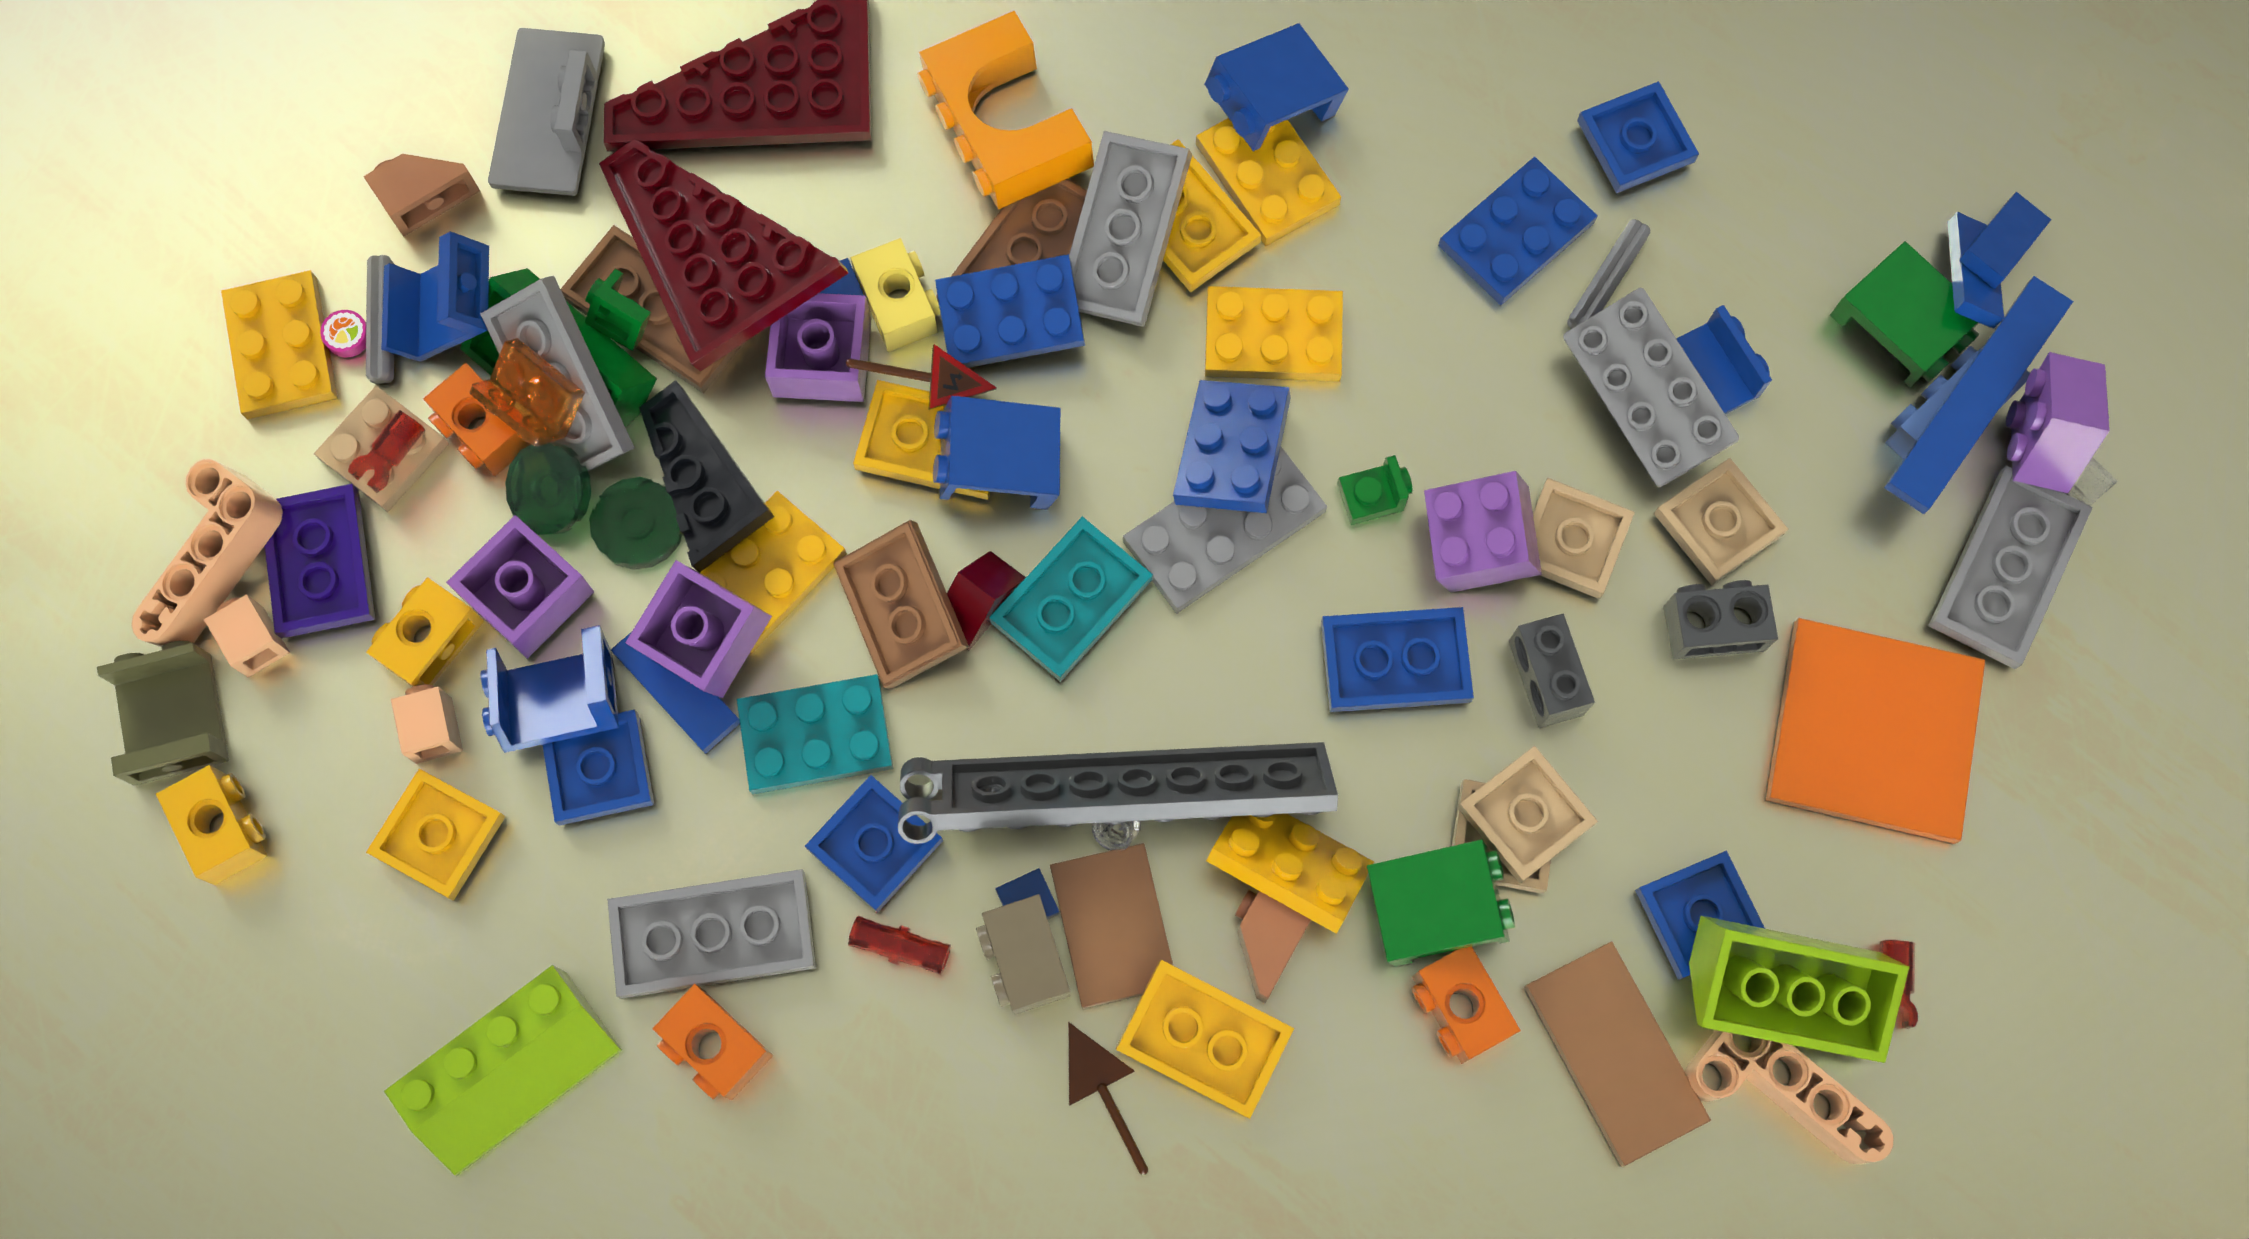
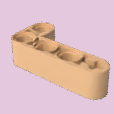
[132,459,283,647]
[1685,1030,1894,1164]

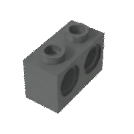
[1664,580,1778,660]
[1509,613,1595,728]

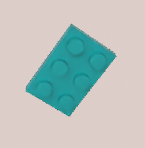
[989,516,1153,682]
[737,674,894,795]

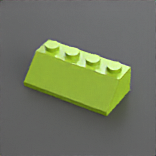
[1689,916,1909,1063]
[384,965,622,1176]

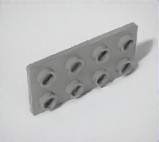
[488,28,605,196]
[1563,288,1739,487]

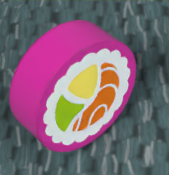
[320,310,366,358]

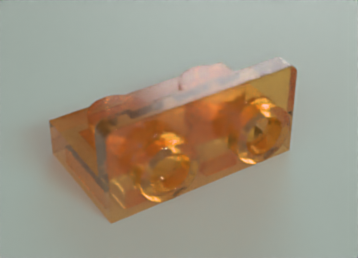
[469,338,585,446]

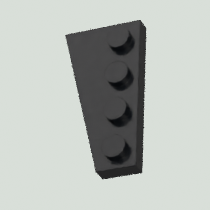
[639,380,775,573]

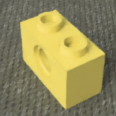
[850,238,941,352]

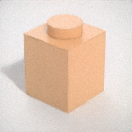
[204,594,290,677]
[391,684,463,764]

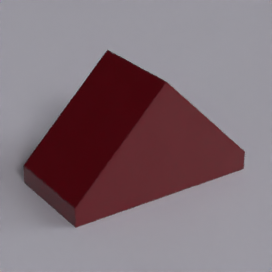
[947,551,1026,651]

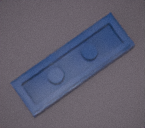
[1959,192,2052,289]
[1947,212,2004,329]
[611,633,740,754]

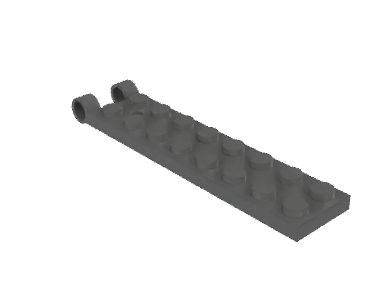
[898,742,1338,844]

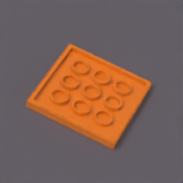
[1765,618,1985,844]

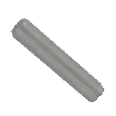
[1567,219,1650,329]
[366,255,395,384]

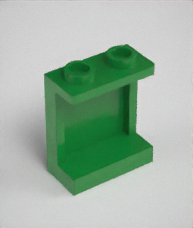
[1830,241,1980,388]
[1367,839,1515,967]

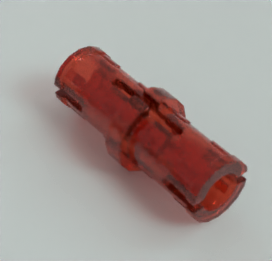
[848,916,951,975]

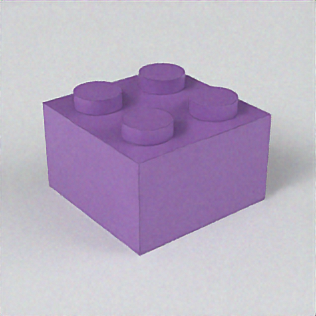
[765,293,872,402]
[2006,352,2110,493]
[1424,471,1542,593]
[446,515,594,659]
[625,560,772,698]

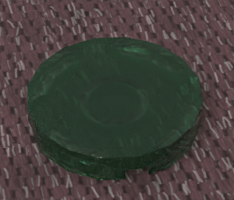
[505,442,591,535]
[589,477,683,570]

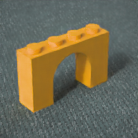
[917,11,1094,210]

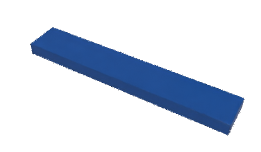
[1884,276,2074,514]

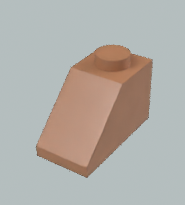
[363,153,480,237]
[1235,890,1311,1003]

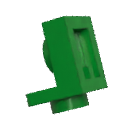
[585,269,651,351]
[1337,455,1413,525]

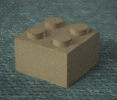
[976,894,1071,1015]

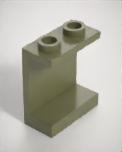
[97,641,229,786]

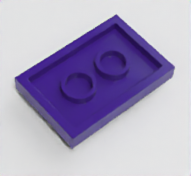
[265,484,375,639]

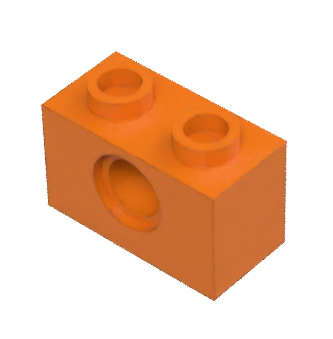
[423,363,537,476]
[1411,946,1521,1064]
[652,984,773,1100]

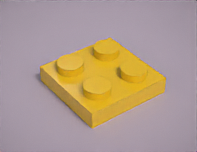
[366,769,506,901]

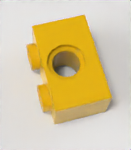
[366,577,484,687]
[156,765,268,885]

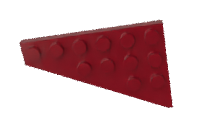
[604,0,872,151]
[599,139,848,371]

